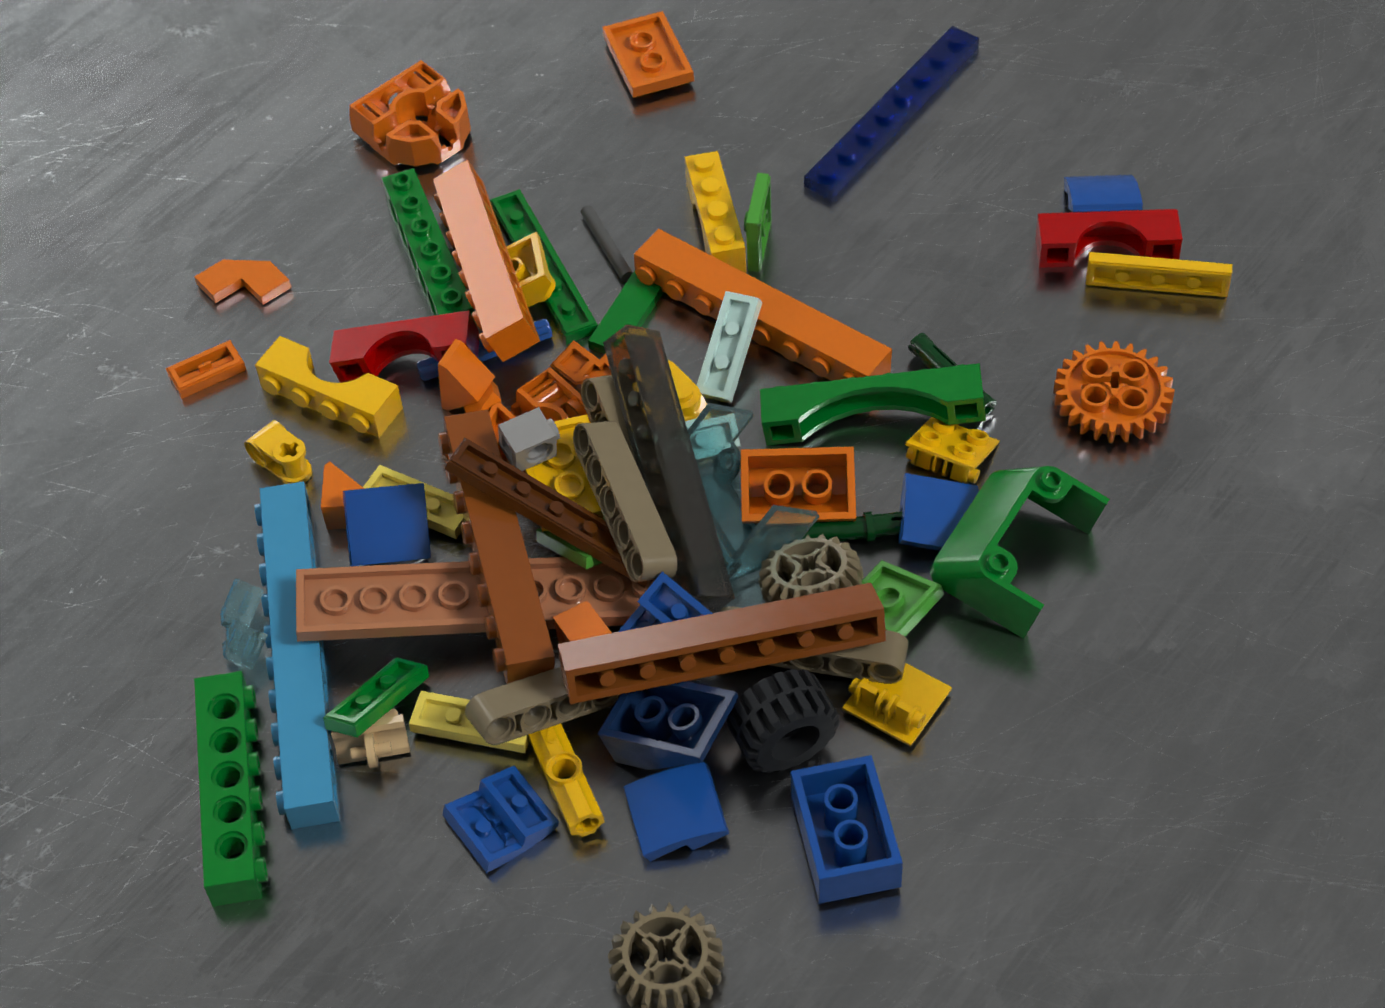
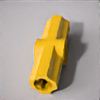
[529,724,604,837]

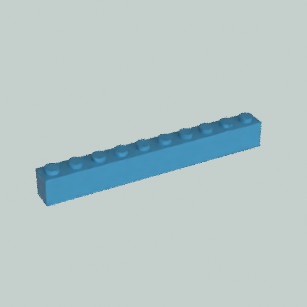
[254,481,340,830]

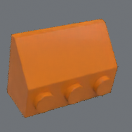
[741,447,856,524]

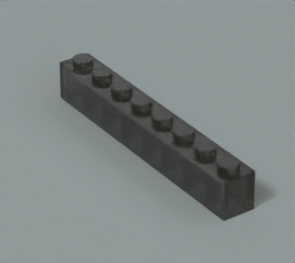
[603,324,735,613]

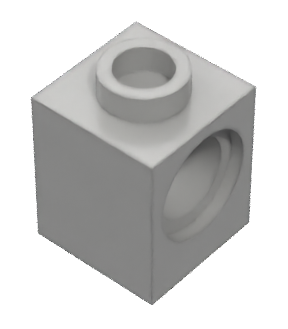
[498,407,560,471]

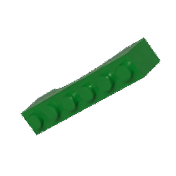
[760,363,986,446]

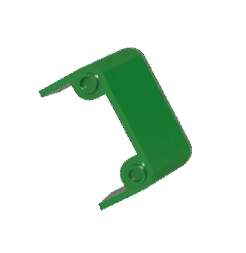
[930,466,1110,639]

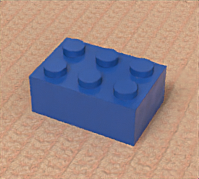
[791,755,903,904]

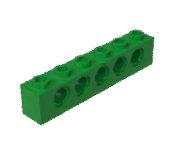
[382,168,478,328]
[194,671,268,907]

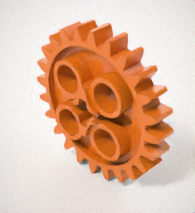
[1053,341,1175,443]

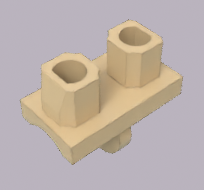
[331,709,410,769]

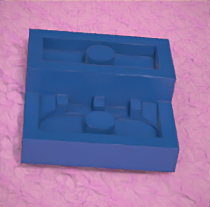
[1064,175,1143,212]
[899,473,979,551]
[343,483,431,566]
[618,571,713,632]
[623,762,729,861]
[442,765,559,873]

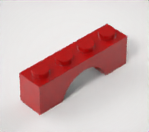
[1035,209,1183,268]
[329,310,480,383]

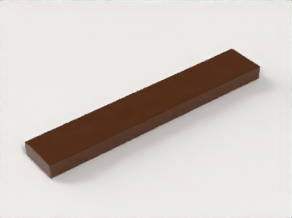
[444,437,649,587]

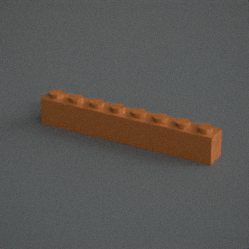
[438,410,555,684]
[558,583,886,704]

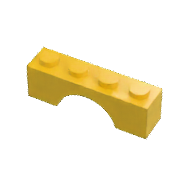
[685,151,746,273]
[255,336,403,438]

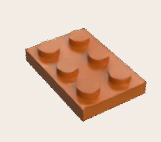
[602,11,694,98]

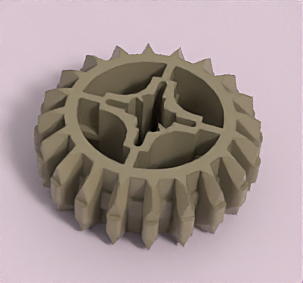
[758,534,864,603]
[608,902,724,1008]

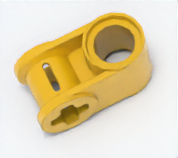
[244,420,312,484]

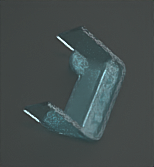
[661,403,820,584]

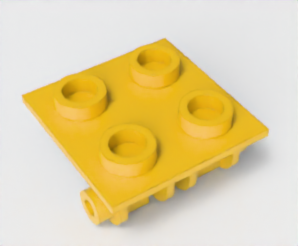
[905,417,1000,484]
[842,663,952,747]

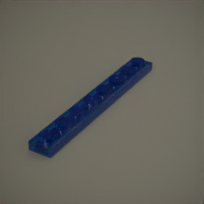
[804,26,979,200]

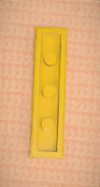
[1086,252,1233,297]

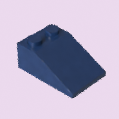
[598,681,739,770]

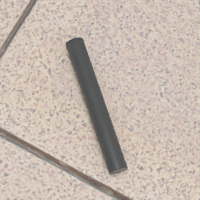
[581,205,633,282]

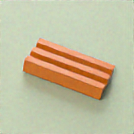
[165,340,246,399]

